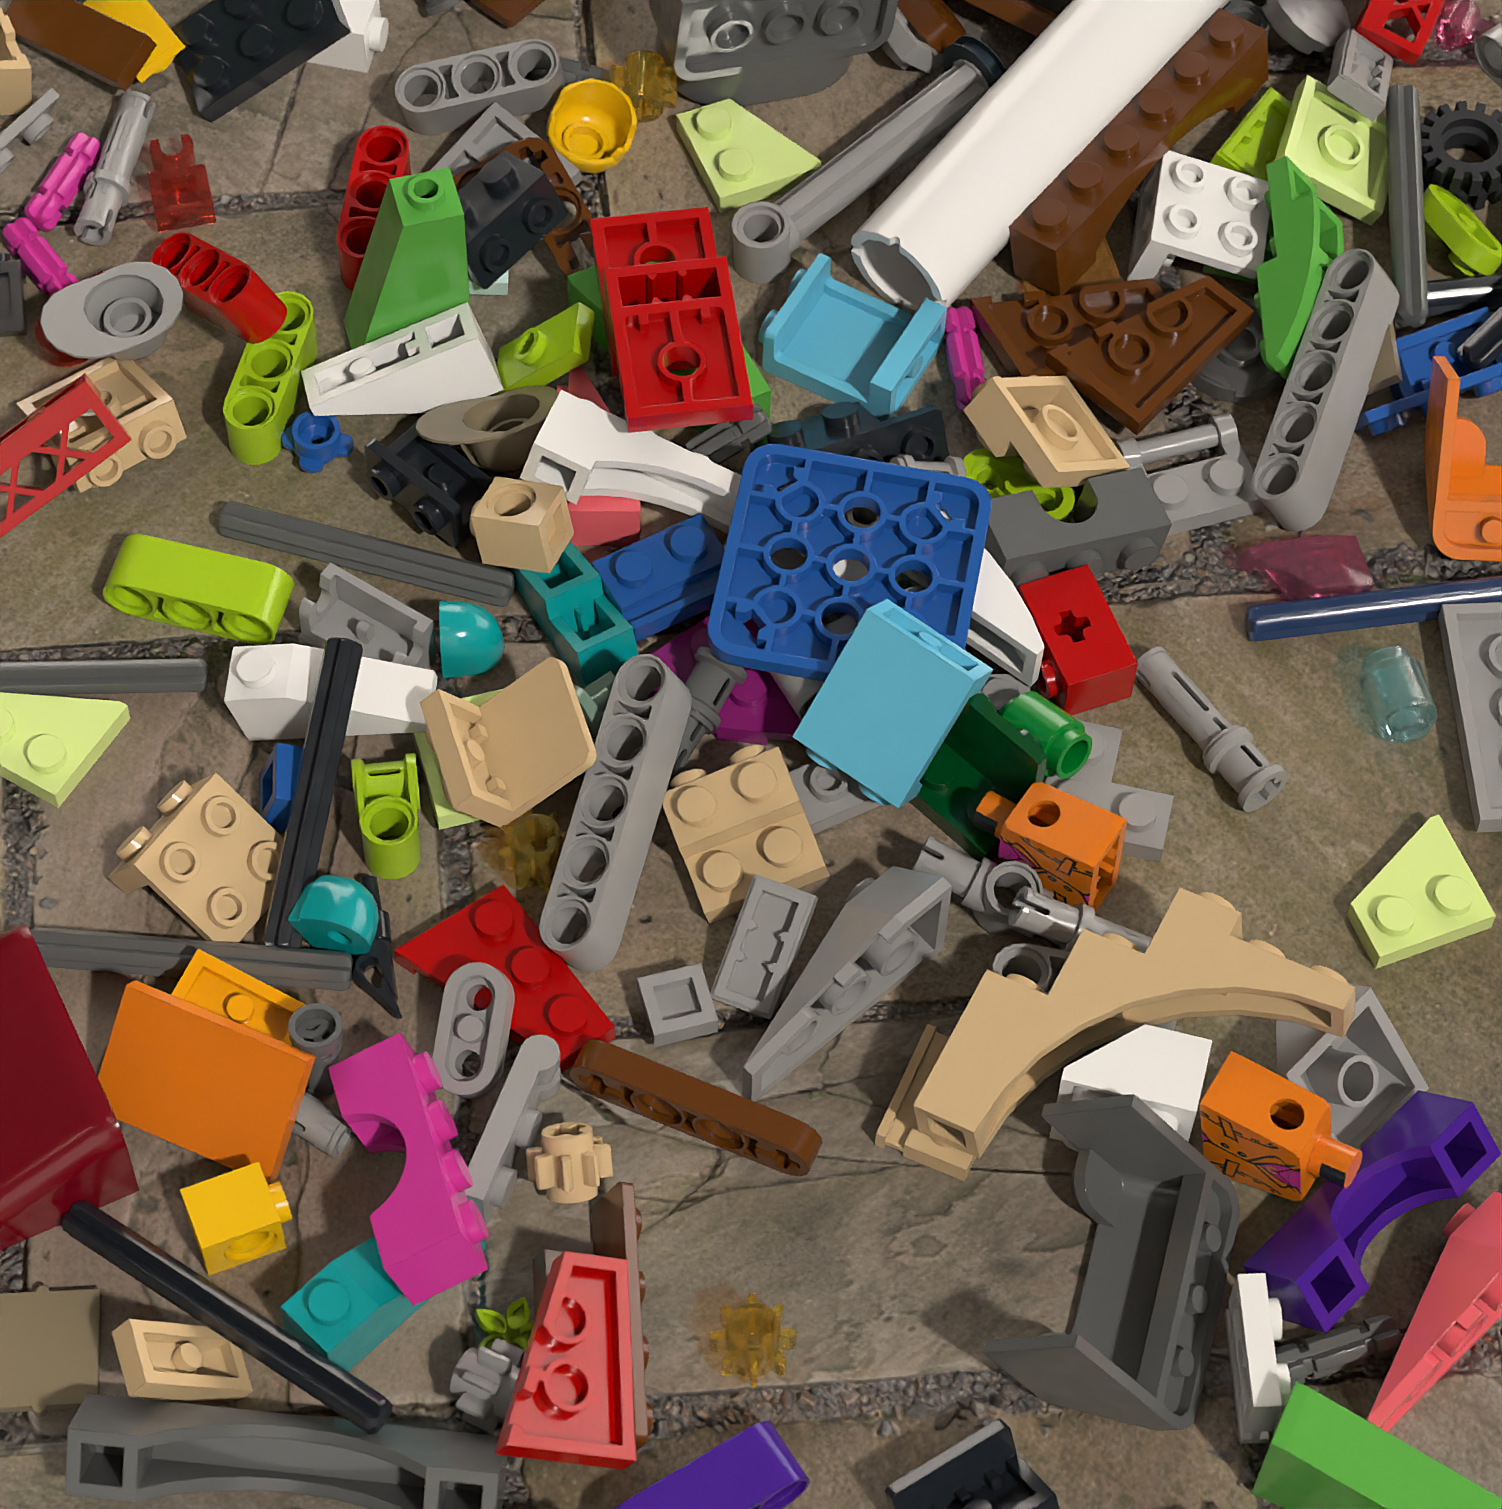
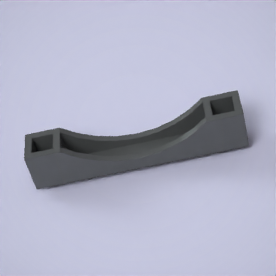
[65,1393,507,1509]

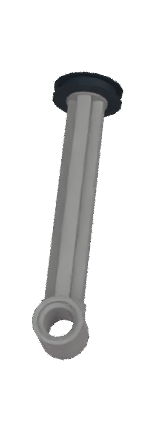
[731,35,1007,284]

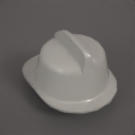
[40,262,183,360]

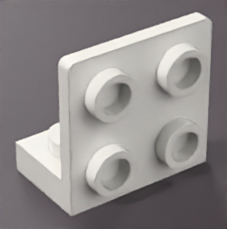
[1127,151,1269,281]

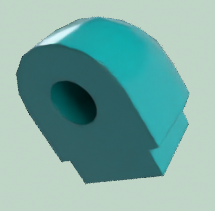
[439,601,505,679]
[287,875,379,955]

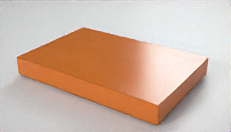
[98,980,316,1184]

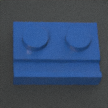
[591,513,725,642]

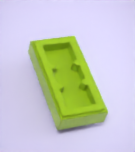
[1210,87,1292,181]
[492,302,595,396]

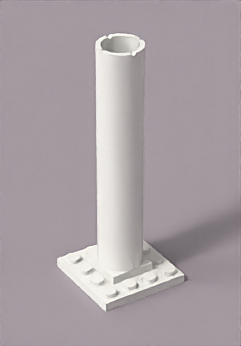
[850,0,1230,315]

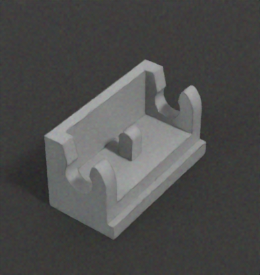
[298,562,437,669]

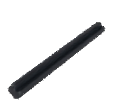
[61,1200,393,1434]

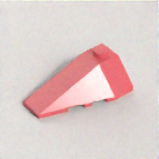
[1367,1192,1502,1432]

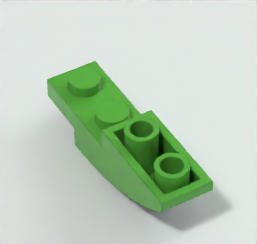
[1254,156,1344,380]

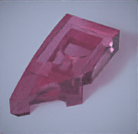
[1237,535,1375,601]

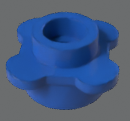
[281,410,354,473]

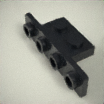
[734,402,949,491]

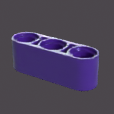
[614,1421,810,1509]

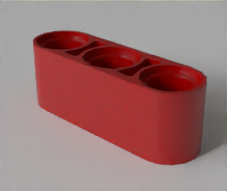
[337,125,412,292]
[150,231,287,344]

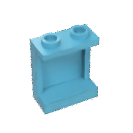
[758,253,947,422]
[792,599,994,808]

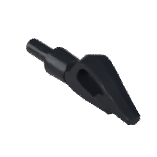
[352,876,402,1019]

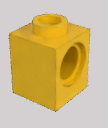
[180,1162,293,1276]

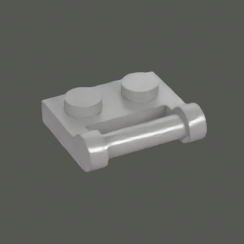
[1113,413,1264,536]

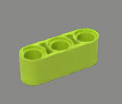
[223,291,318,465]
[102,534,295,645]

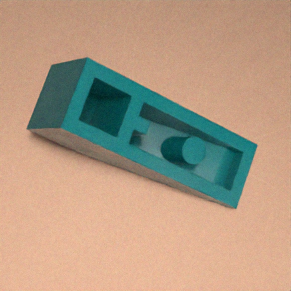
[280,1236,486,1372]

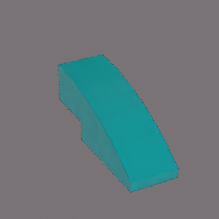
[505,541,639,688]

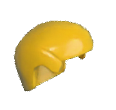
[545,78,637,174]

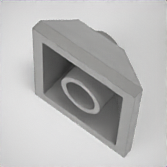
[1276,983,1429,1149]

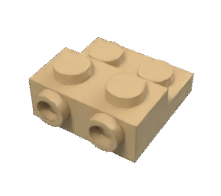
[16,356,187,493]
[963,375,1131,488]
[662,745,830,924]

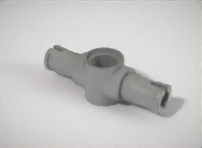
[911,835,1059,946]

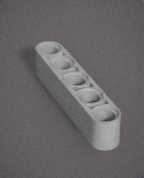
[1251,248,1400,532]
[539,654,692,973]

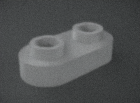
[432,962,515,1098]

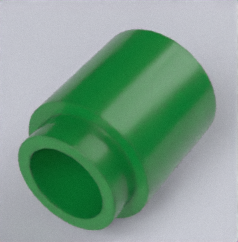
[999,691,1092,779]

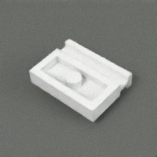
[1224,1273,1291,1444]

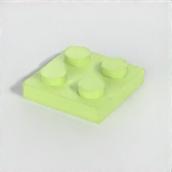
[1275,75,1389,226]

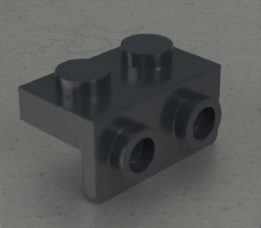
[457,150,567,289]
[364,423,493,548]
[885,1419,1059,1509]

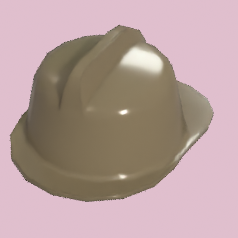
[416,385,559,473]

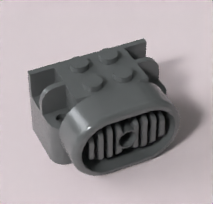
[649,0,899,107]

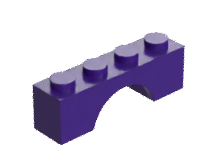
[1242,1090,1501,1333]

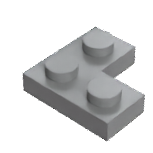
[1046,720,1174,862]

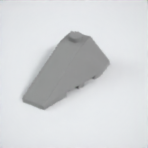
[742,866,952,1102]

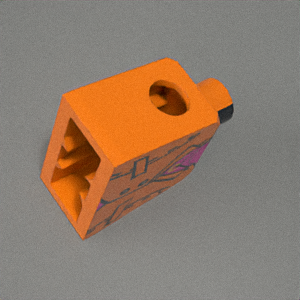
[972,782,1127,913]
[1199,1051,1362,1202]

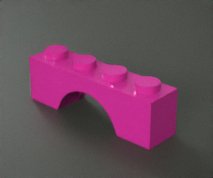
[328,1032,489,1306]

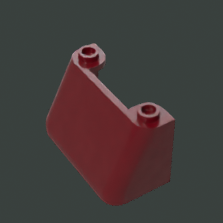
[0,924,139,1251]

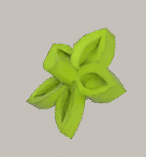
[475,1297,534,1351]

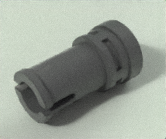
[288,1003,343,1097]

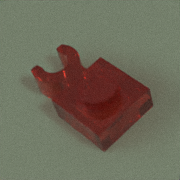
[147,134,216,233]

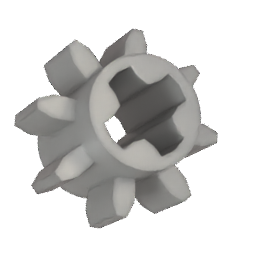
[450,1338,525,1433]

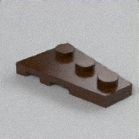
[1045,275,1254,436]
[969,278,1165,377]

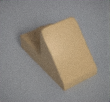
[112,1319,253,1406]

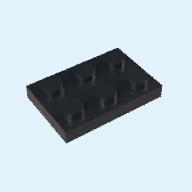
[171,0,351,123]

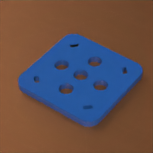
[708,444,991,682]

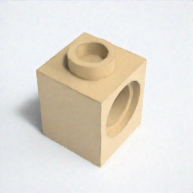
[470,477,574,574]

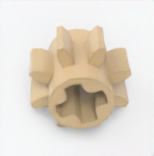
[526,1122,613,1204]

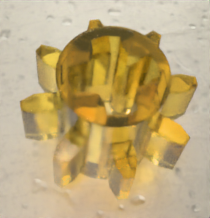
[609,50,677,123]
[497,810,567,893]
[709,1294,797,1387]

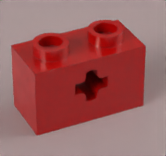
[1018,564,1138,716]

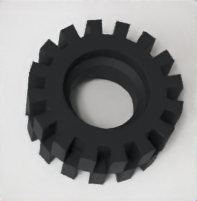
[1420,101,1502,211]

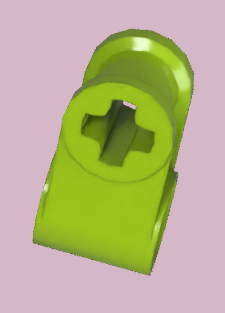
[351,753,422,880]

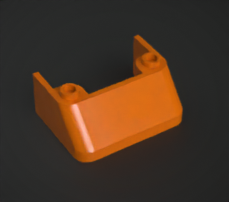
[1424,356,1502,562]

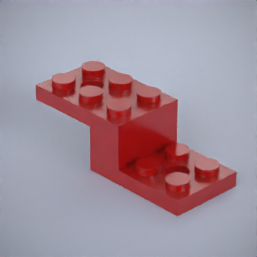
[590,207,753,433]

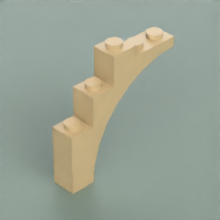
[913,888,1355,1158]

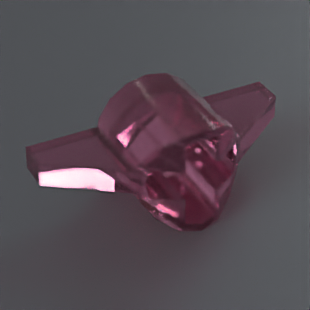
[1434,0,1496,51]

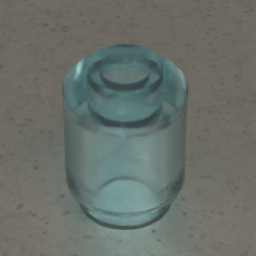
[1359,646,1438,744]

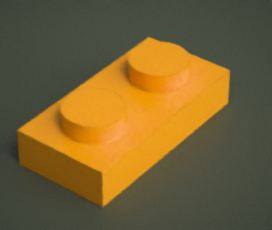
[171,949,306,1046]

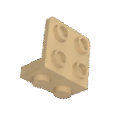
[419,657,597,828]
[108,773,284,943]

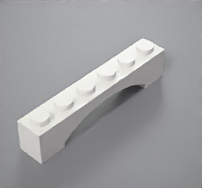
[520,390,868,624]

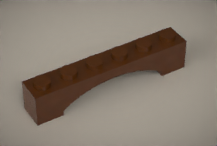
[1009,8,1269,296]

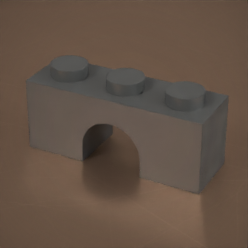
[984,467,1172,591]

